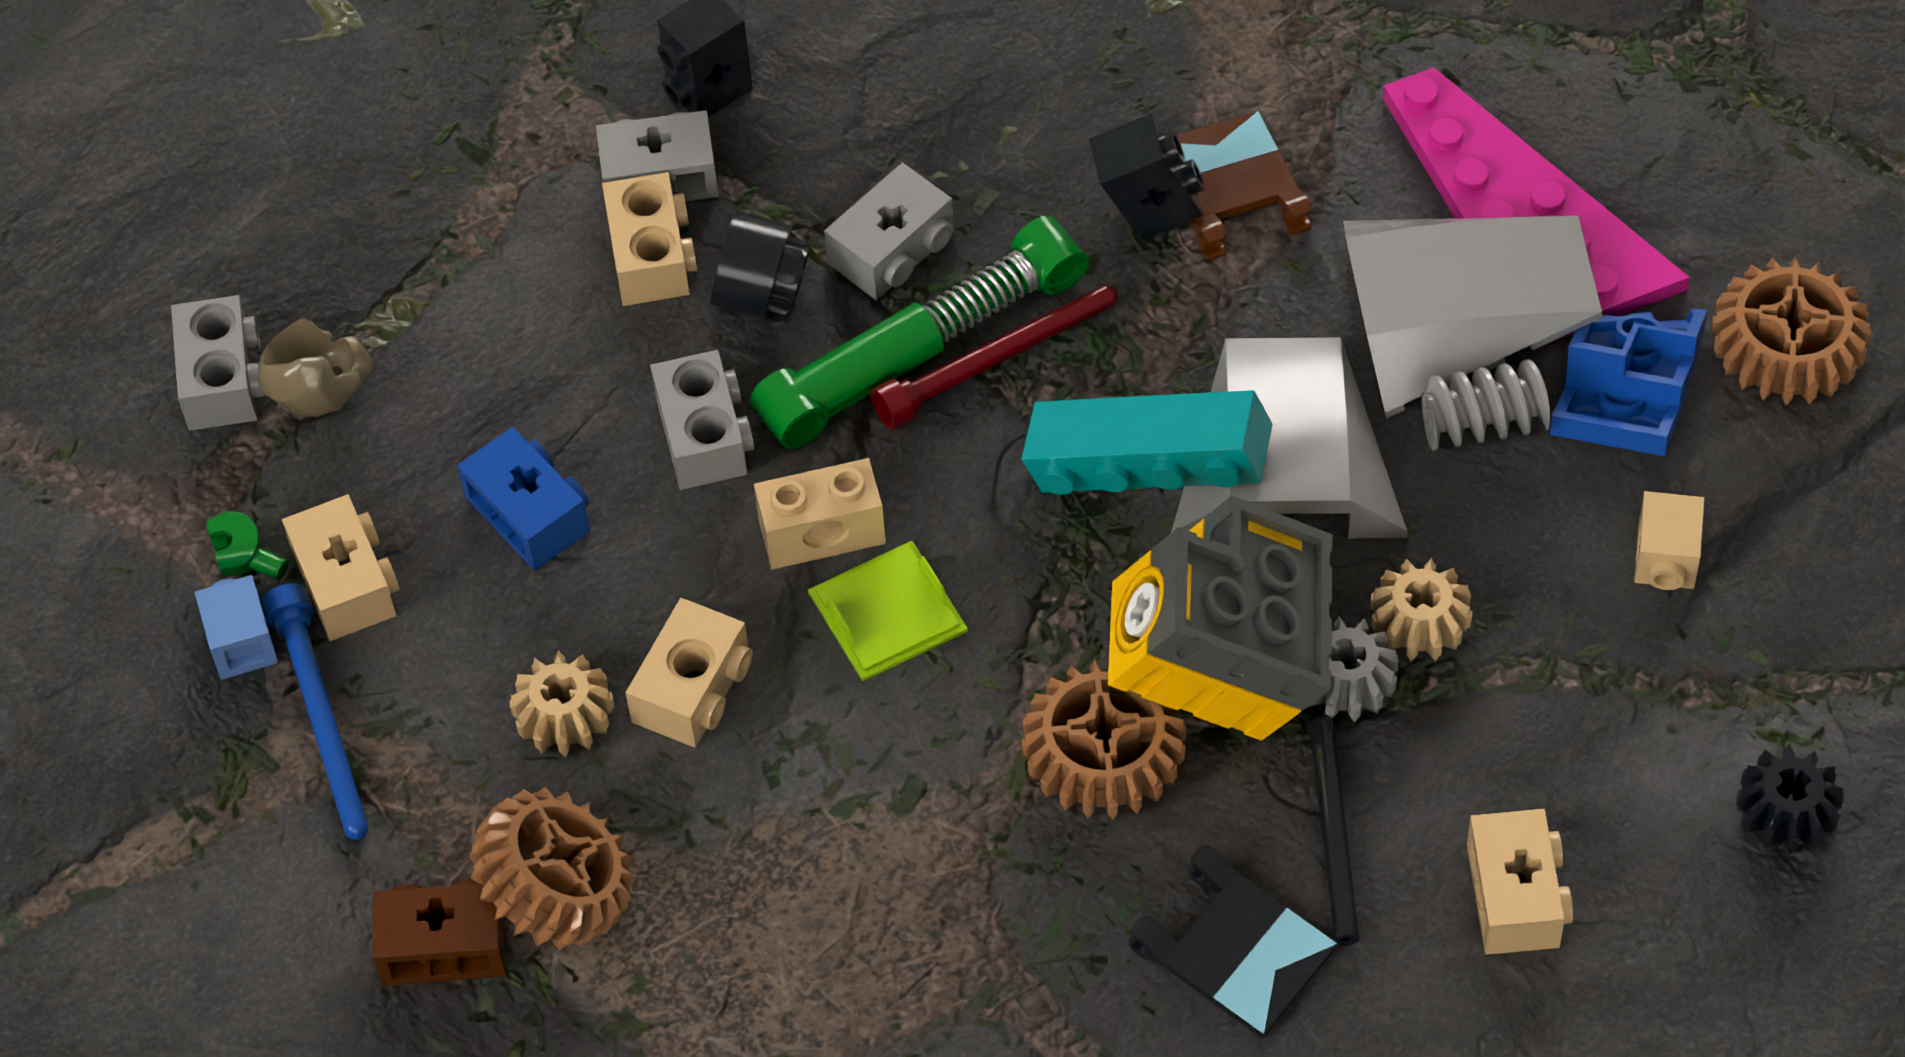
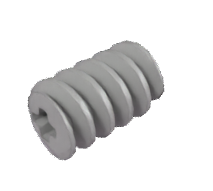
[1421,360,1550,451]

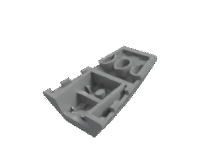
[1343,216,1603,419]
[1171,337,1408,539]

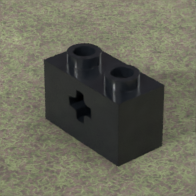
[657,0,753,117]
[1089,114,1205,240]

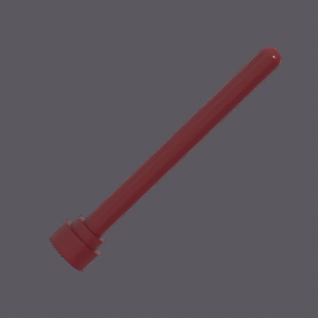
[870,285,1118,430]

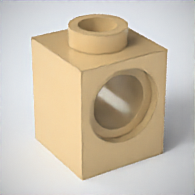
[1634,491,1704,590]

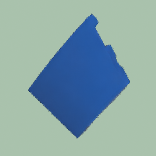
[1550,309,1708,456]

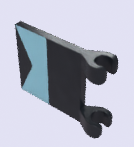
[1129,845,1337,1039]

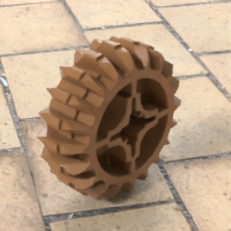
[1711,256,1871,405]
[1022,660,1186,820]
[468,787,636,950]

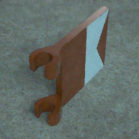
[1177,111,1311,260]

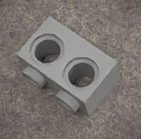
[171,295,265,431]
[650,350,754,490]

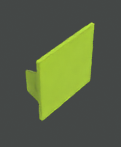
[808,541,968,682]

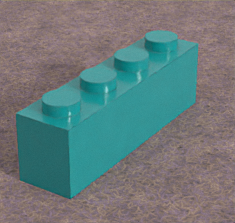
[1021,390,1273,495]

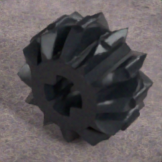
[1736,744,1844,854]

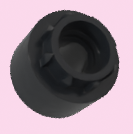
[710,210,810,320]

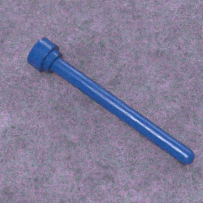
[261,583,368,840]

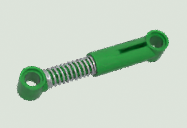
[749,215,1090,450]

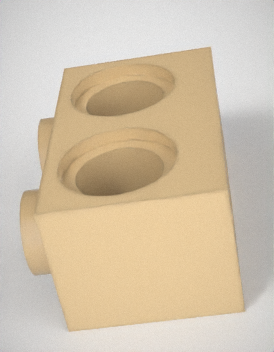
[602,172,697,306]

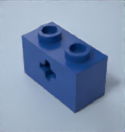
[457,426,590,571]

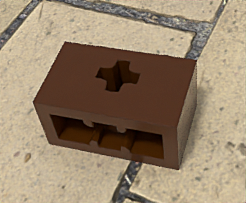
[373,879,506,986]

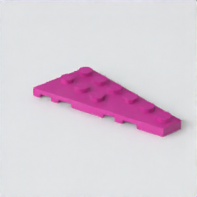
[1383,67,1690,343]

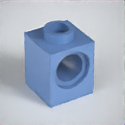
[194,575,278,680]

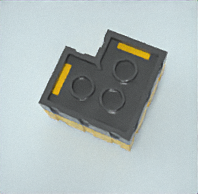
[1108,495,1333,741]

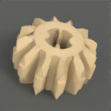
[1370,558,1472,662]
[510,650,614,758]

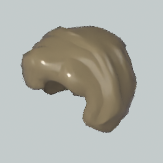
[258,319,373,417]

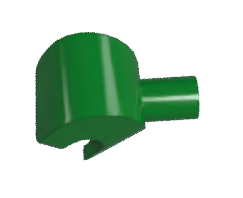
[206,511,289,581]

